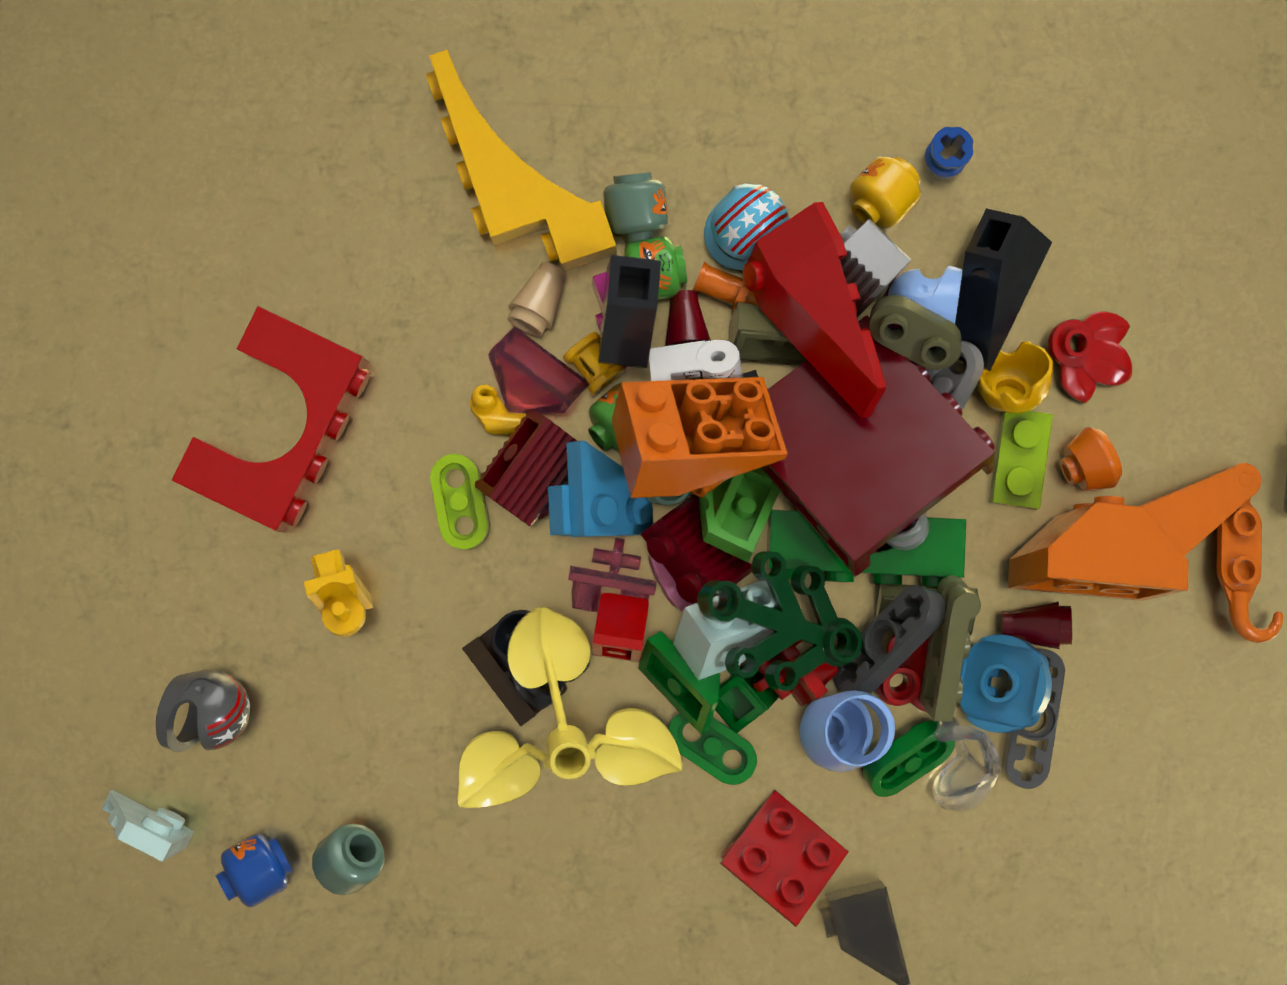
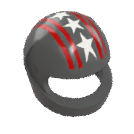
[156,670,250,752]

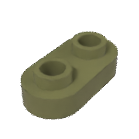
[869,295,961,370]

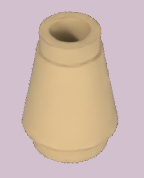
[507,262,567,337]

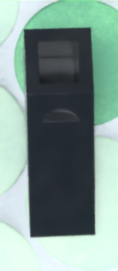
[955,208,1052,371]

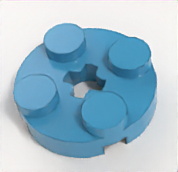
[960,634,1052,733]

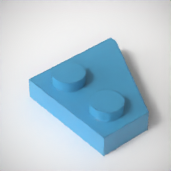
[566,441,653,537]

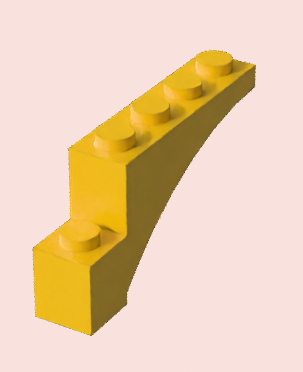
[425,50,617,271]

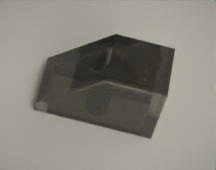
[819,880,910,985]

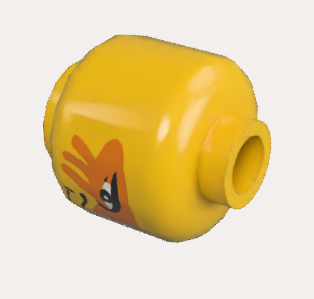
[849,157,921,228]

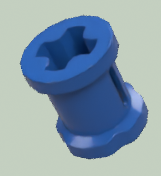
[924,127,973,179]

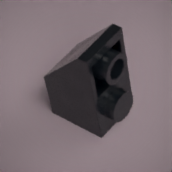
[598,255,661,368]

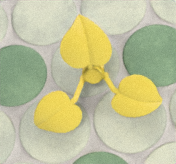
[457,607,682,808]

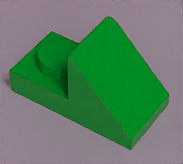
[638,631,720,734]

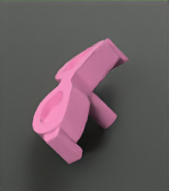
[648,554,693,612]

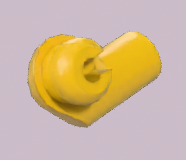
[469,384,526,436]

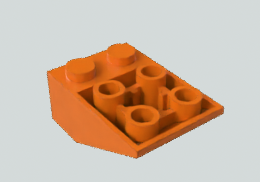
[612,377,787,498]

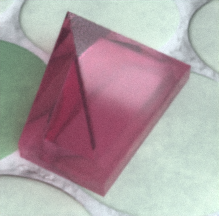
[488,326,589,414]

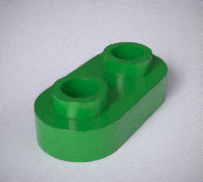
[668,712,757,785]
[863,720,955,797]

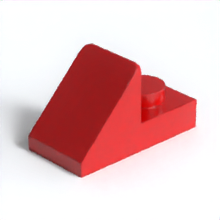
[592,593,649,663]

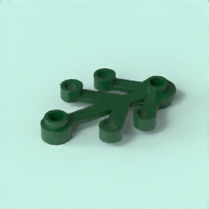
[697,551,862,691]

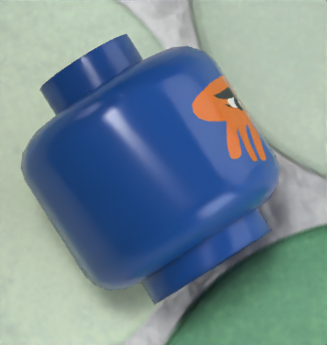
[216,833,293,907]

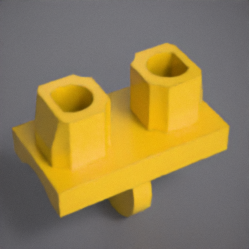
[304,550,374,637]

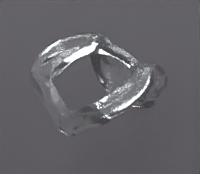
[932,717,1001,812]

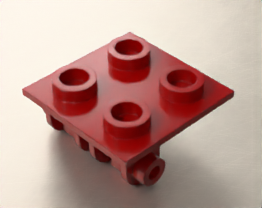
[720,790,849,927]

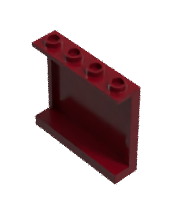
[760,315,995,577]

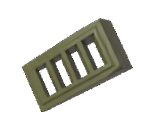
[729,302,807,365]

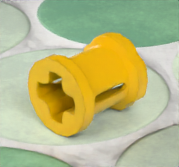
[563,331,625,396]

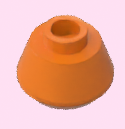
[1060,427,1122,490]

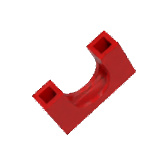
[171,306,371,533]

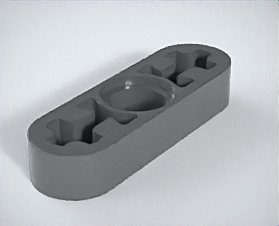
[833,585,946,694]
[1002,648,1065,789]

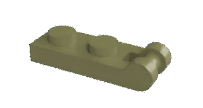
[919,575,981,722]

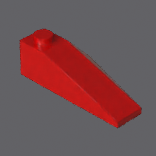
[742,201,887,418]

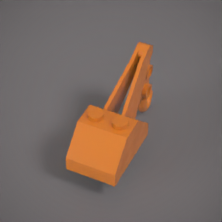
[1008,463,1283,643]

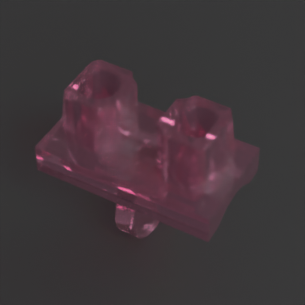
[568,538,657,612]

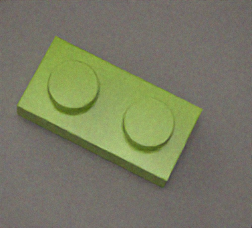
[989,411,1053,510]

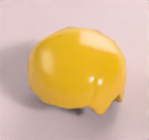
[977,341,1053,413]

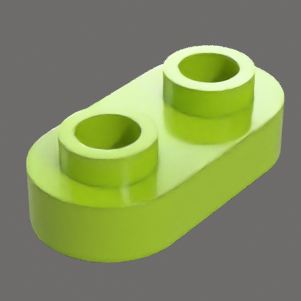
[430,454,489,550]

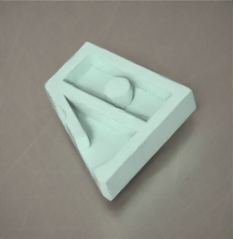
[102,790,194,862]

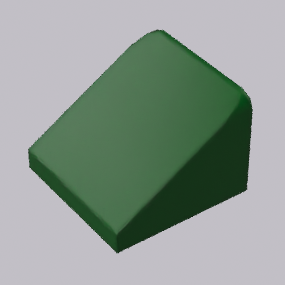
[715,662,779,733]

